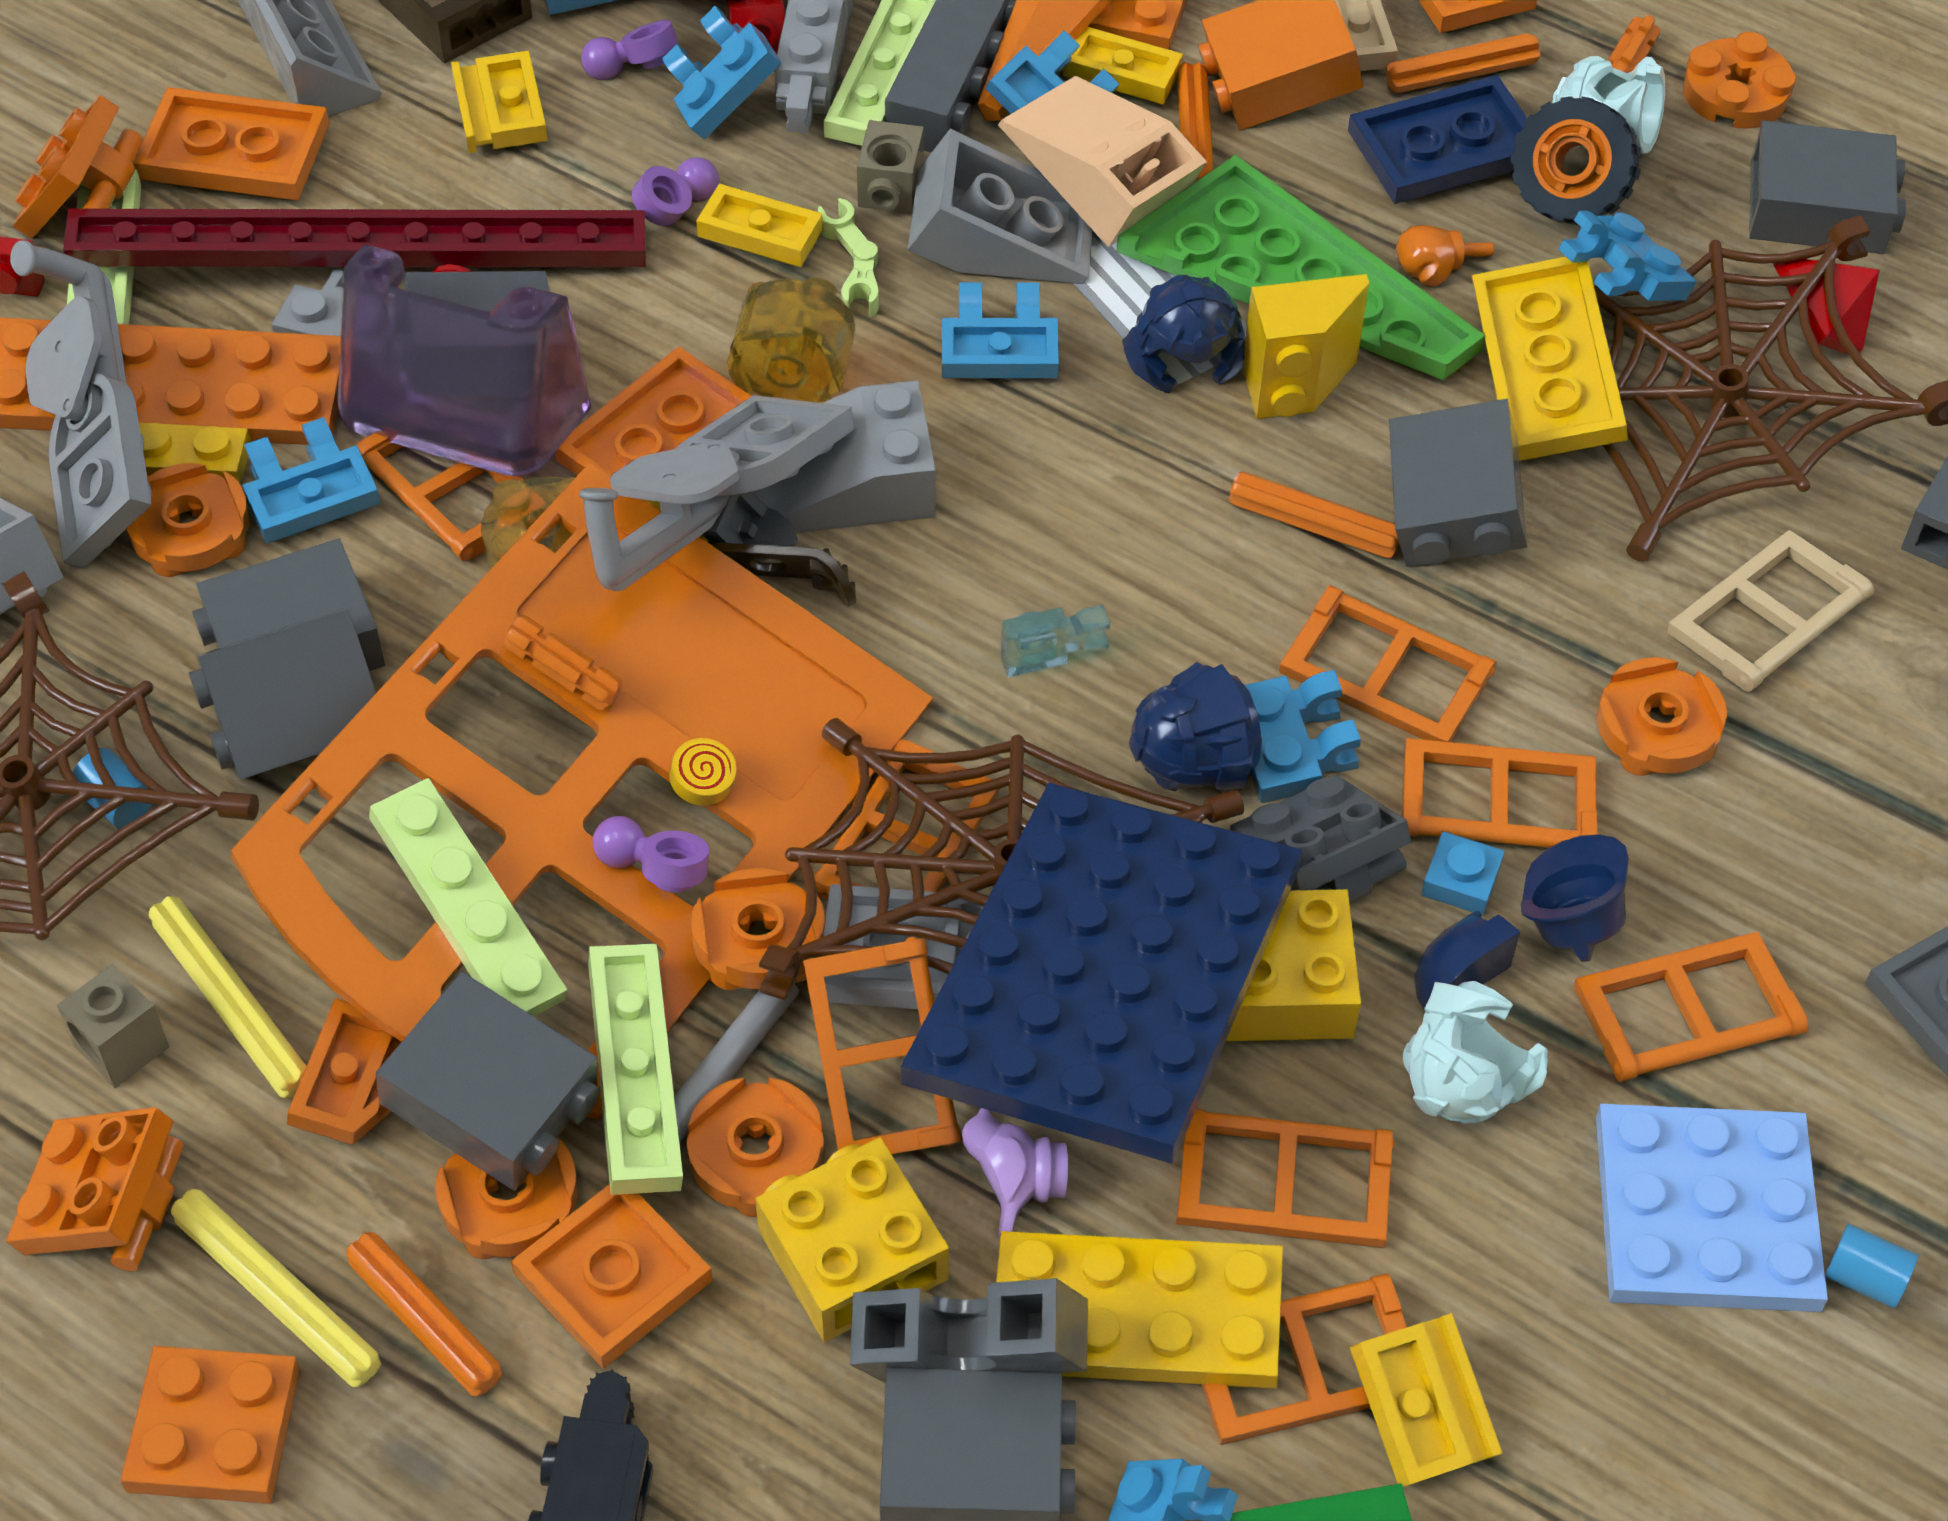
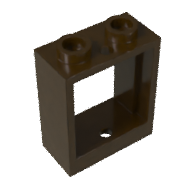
[378,0,532,64]

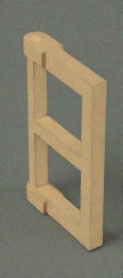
[1667,530,1874,692]

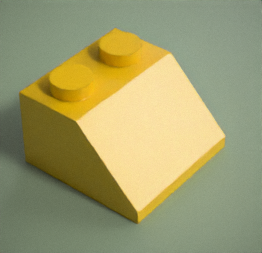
[1242,274,1370,419]

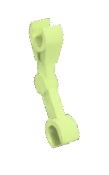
[818,198,879,318]

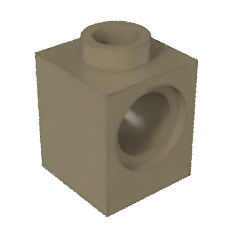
[857,120,924,214]
[57,964,169,1088]

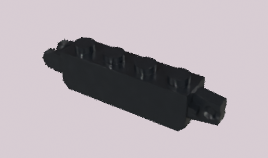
[528,1369,654,1521]

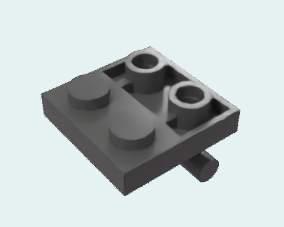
[1230,775,1411,904]

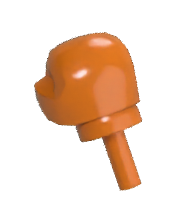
[1396,225,1494,287]

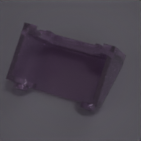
[338,244,592,476]

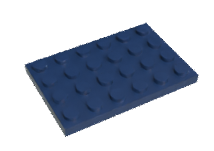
[901,783,1302,1164]

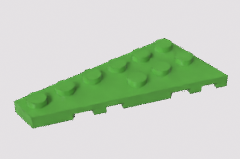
[1116,155,1485,380]

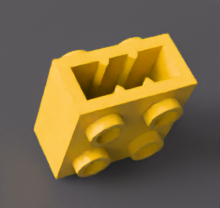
[1226,889,1361,1041]
[755,1137,949,1343]

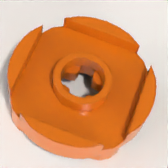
[1683,31,1796,129]
[126,463,250,577]
[1596,657,1727,776]
[691,868,825,990]
[686,1077,825,1217]
[435,1138,578,1259]

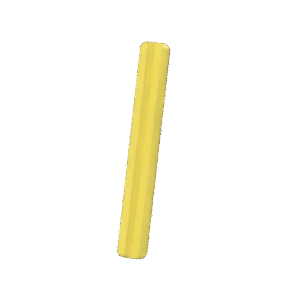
[149,896,306,1099]
[171,1189,381,1387]

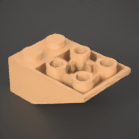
[998,76,1207,247]

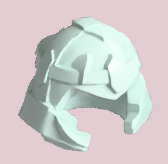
[1553,56,1666,154]
[1403,981,1548,1123]

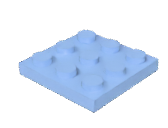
[1596,1104,1828,1312]

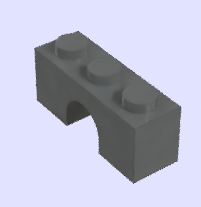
[850,1278,1088,1383]

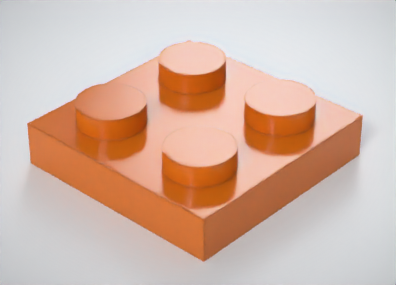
[511,1184,713,1369]
[120,1345,300,1504]

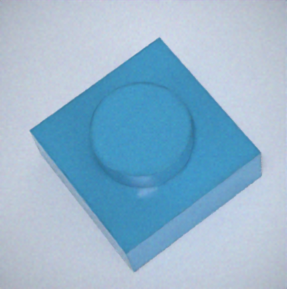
[1421,831,1505,915]

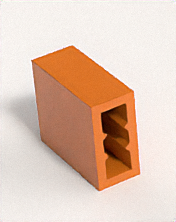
[1198,0,1364,131]

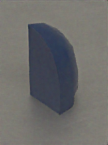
[1414,911,1520,1011]

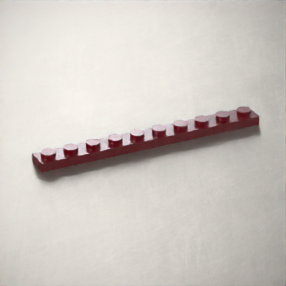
[63,209,646,267]

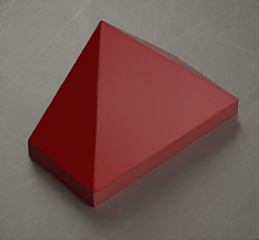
[1772,259,1880,355]

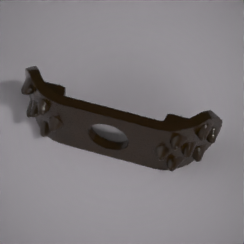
[708,541,856,607]

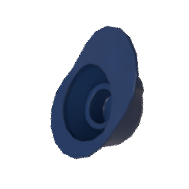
[1521,834,1629,962]

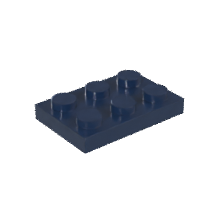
[1348,75,1527,204]

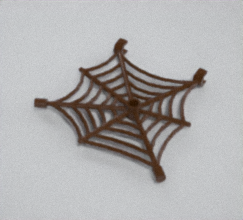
[1594,215,1948,562]
[0,571,259,941]
[759,718,1244,1000]

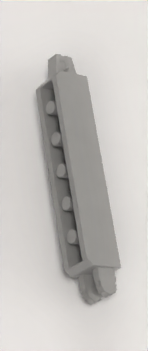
[774,0,854,133]

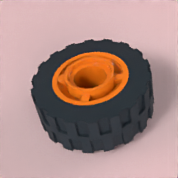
[1510,96,1642,225]

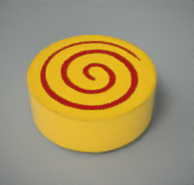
[669,738,737,806]

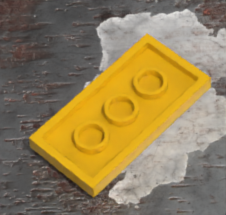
[1472,256,1628,461]
[996,1231,1283,1389]

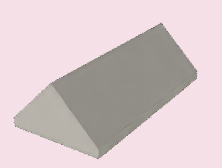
[238,0,382,116]

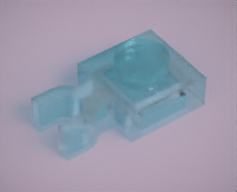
[1001,604,1110,677]

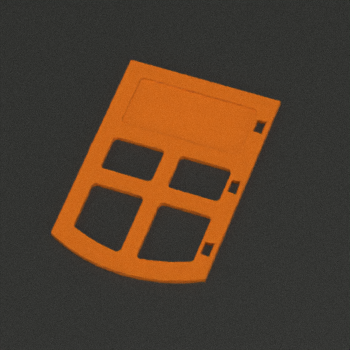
[231,462,933,1120]

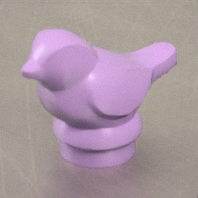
[962,1108,1068,1237]

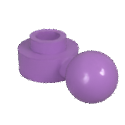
[581,20,679,80]
[632,157,719,226]
[593,816,709,892]

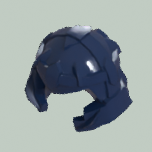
[1122,275,1246,393]
[1129,662,1262,793]

